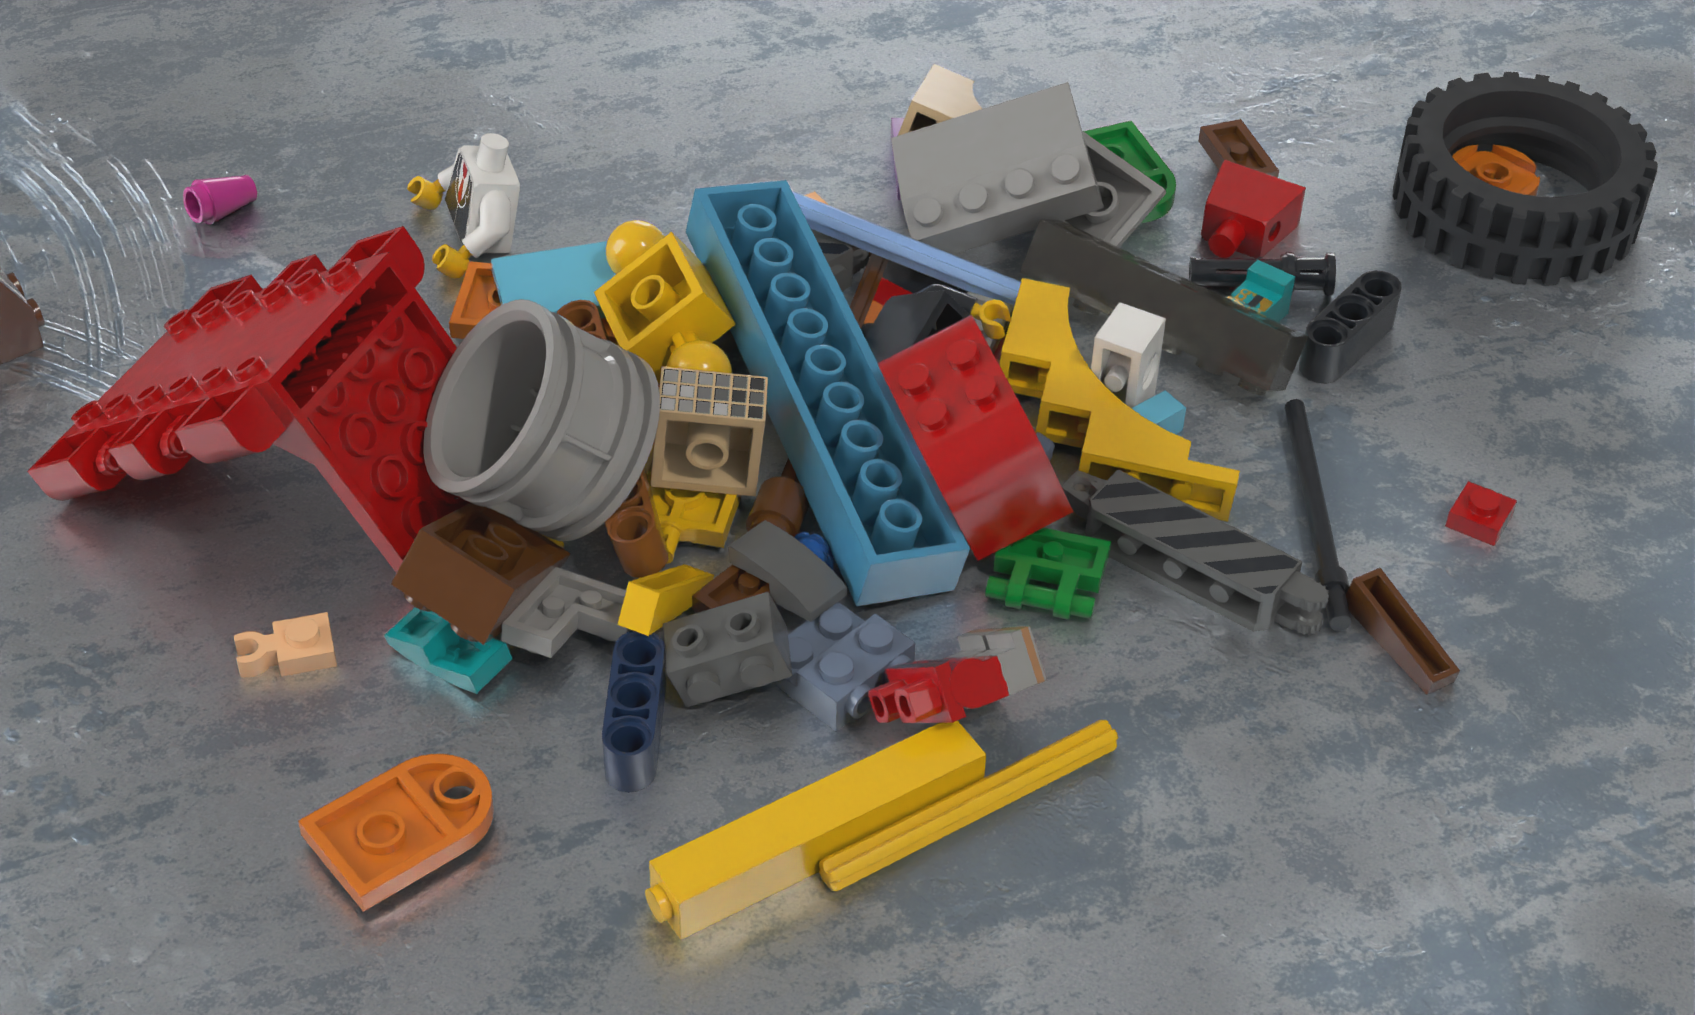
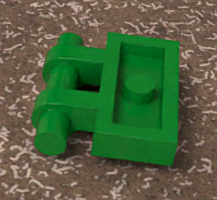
[985,528,1111,620]

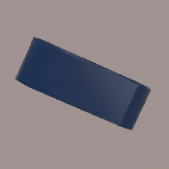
[602,630,666,793]

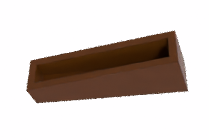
[1346,568,1460,695]

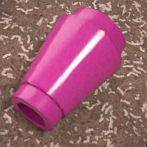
[183,175,257,225]

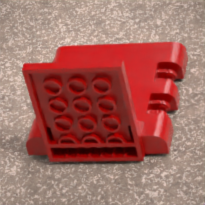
[27,226,470,573]

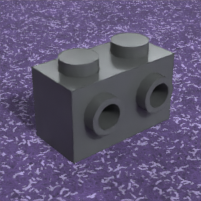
[663,592,793,707]

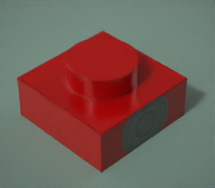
[1445,481,1517,546]

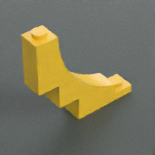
[999,278,1240,522]

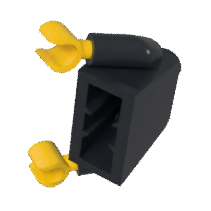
[861,284,1012,363]

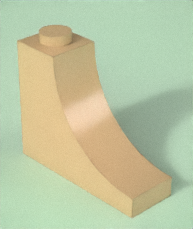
[898,64,983,136]

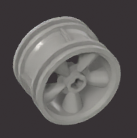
[424,299,660,541]

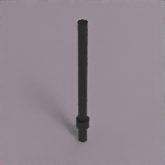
[1284,399,1352,631]

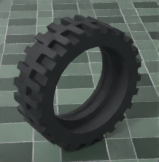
[1393,72,1658,285]

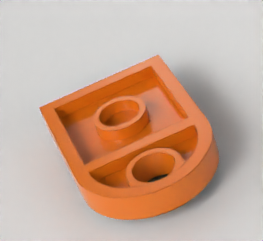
[298,754,494,912]

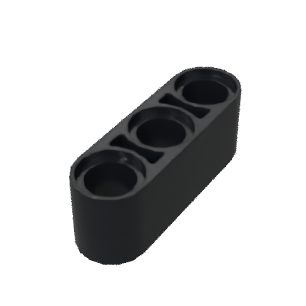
[1299,270,1402,384]

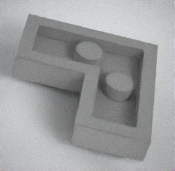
[502,567,632,658]

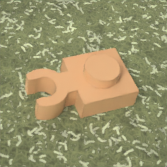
[234,612,337,677]

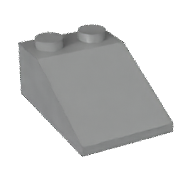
[1038,131,1166,264]

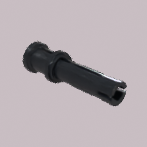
[1189,252,1336,295]

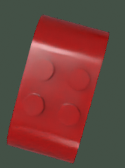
[877,315,1073,561]

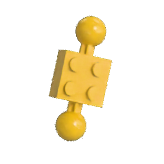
[594,220,736,384]

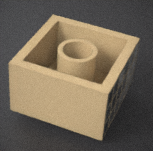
[651,367,768,497]

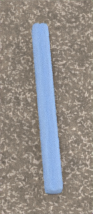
[792,191,1021,309]

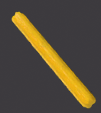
[819,719,1118,891]

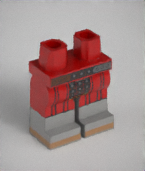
[868,626,1047,723]

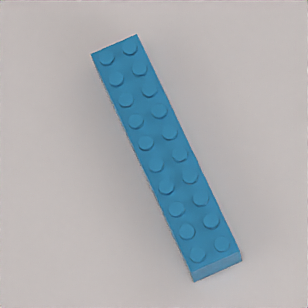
[685,180,970,606]

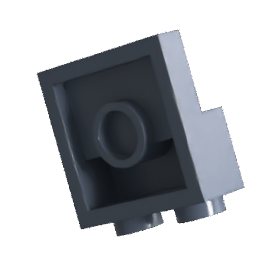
[772,602,915,732]

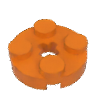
[1452,145,1540,196]

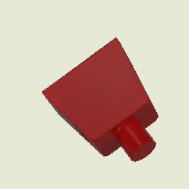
[1201,160,1306,258]

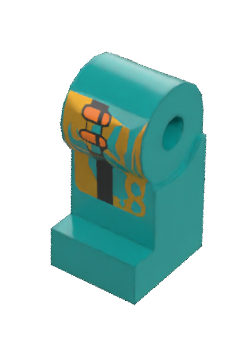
[1210,260,1295,350]

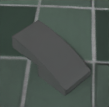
[728,520,847,622]

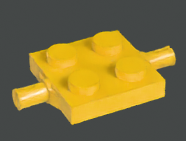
[645,445,742,564]

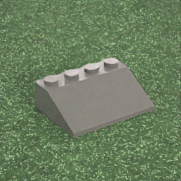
[891,82,1104,255]

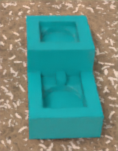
[384,607,512,694]

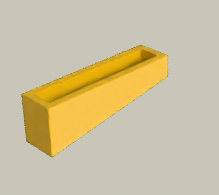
[617,564,714,636]

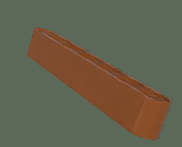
[557,300,668,578]

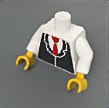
[407,133,520,279]

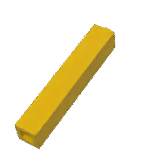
[645,721,987,940]

